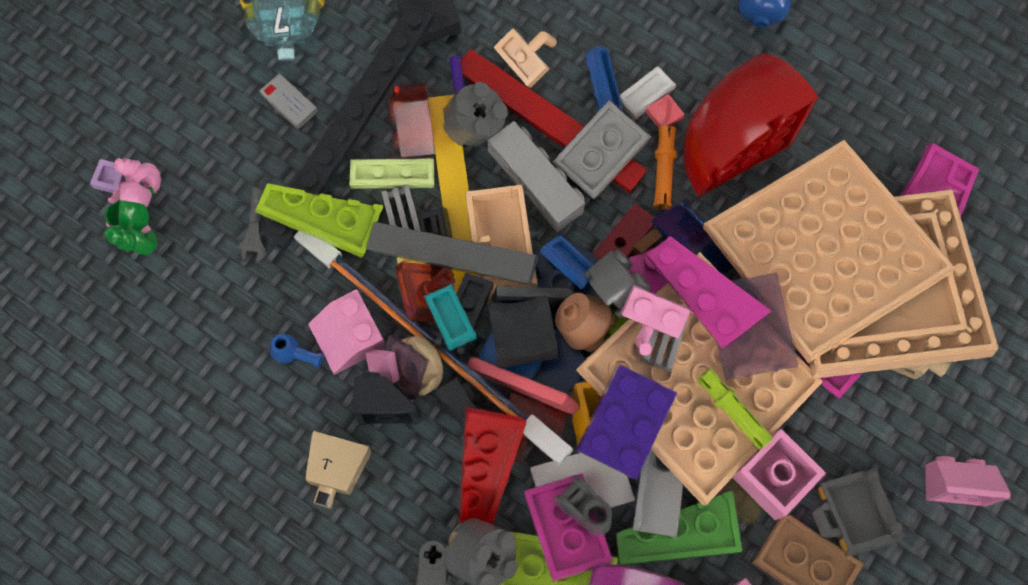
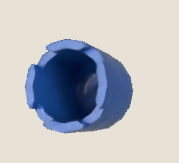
[738,0,791,28]

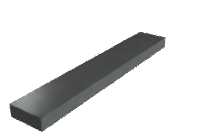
[366,222,538,286]

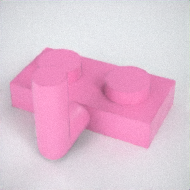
[621,285,691,355]

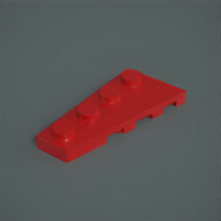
[459,407,527,524]

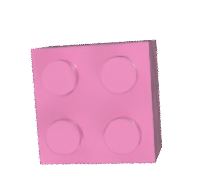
[732,429,826,520]

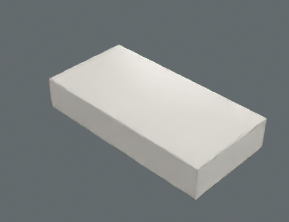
[620,66,676,121]

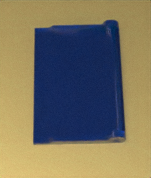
[651,199,734,275]

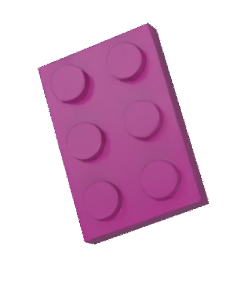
[524,473,613,582]

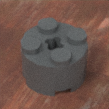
[443,82,508,147]
[584,249,652,319]
[445,518,518,585]

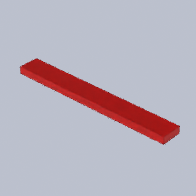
[461,49,647,194]

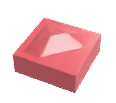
[645,94,685,128]

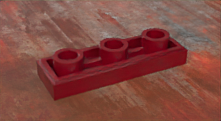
[593,204,657,261]

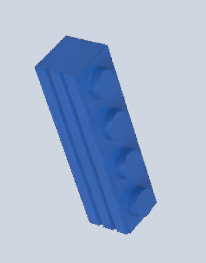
[585,46,623,111]

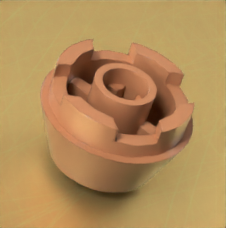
[555,293,616,352]

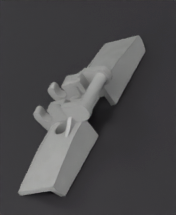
[633,450,683,537]

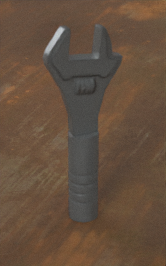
[237,188,266,264]

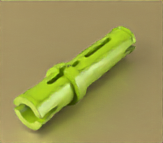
[696,368,773,450]

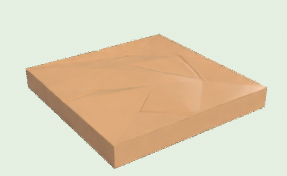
[809,190,999,379]

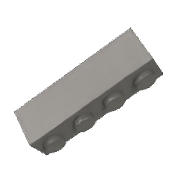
[488,121,585,233]

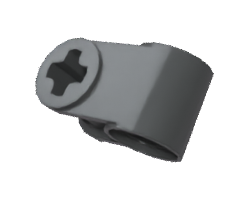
[554,476,612,536]
[416,540,452,585]

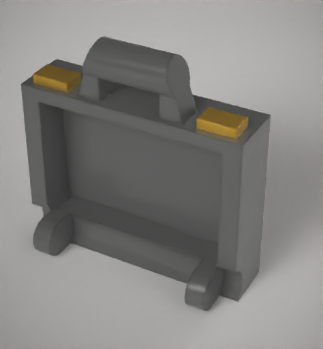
[812,469,905,557]

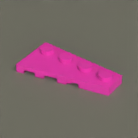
[647,236,771,350]

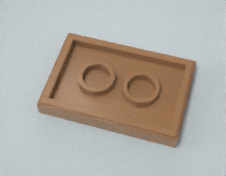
[752,514,864,585]

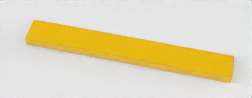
[428,94,477,293]

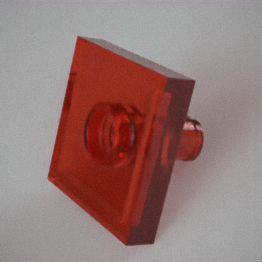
[395,262,456,322]

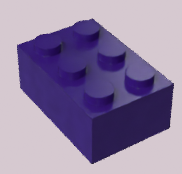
[576,365,677,480]

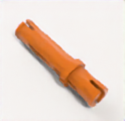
[653,125,677,210]

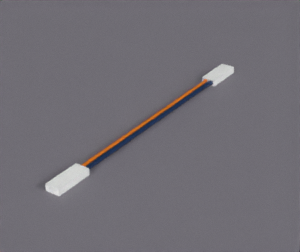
[293,231,573,466]

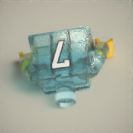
[240,0,325,60]

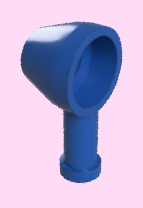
[269,334,324,368]

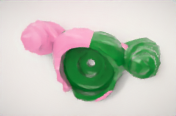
[103,158,161,256]

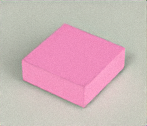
[366,349,400,383]

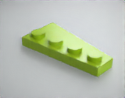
[255,183,383,258]

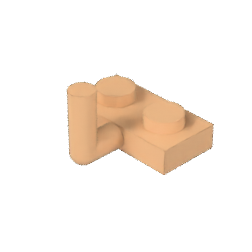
[494,28,557,88]

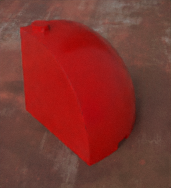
[683,54,818,197]

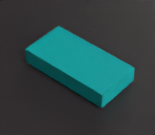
[424,284,477,351]

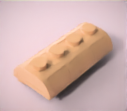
[465,185,538,304]

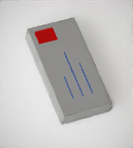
[259,73,318,130]

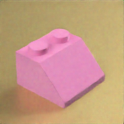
[308,289,386,375]
[925,456,1010,506]

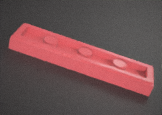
[467,357,579,415]

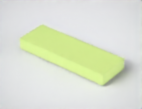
[350,158,434,189]

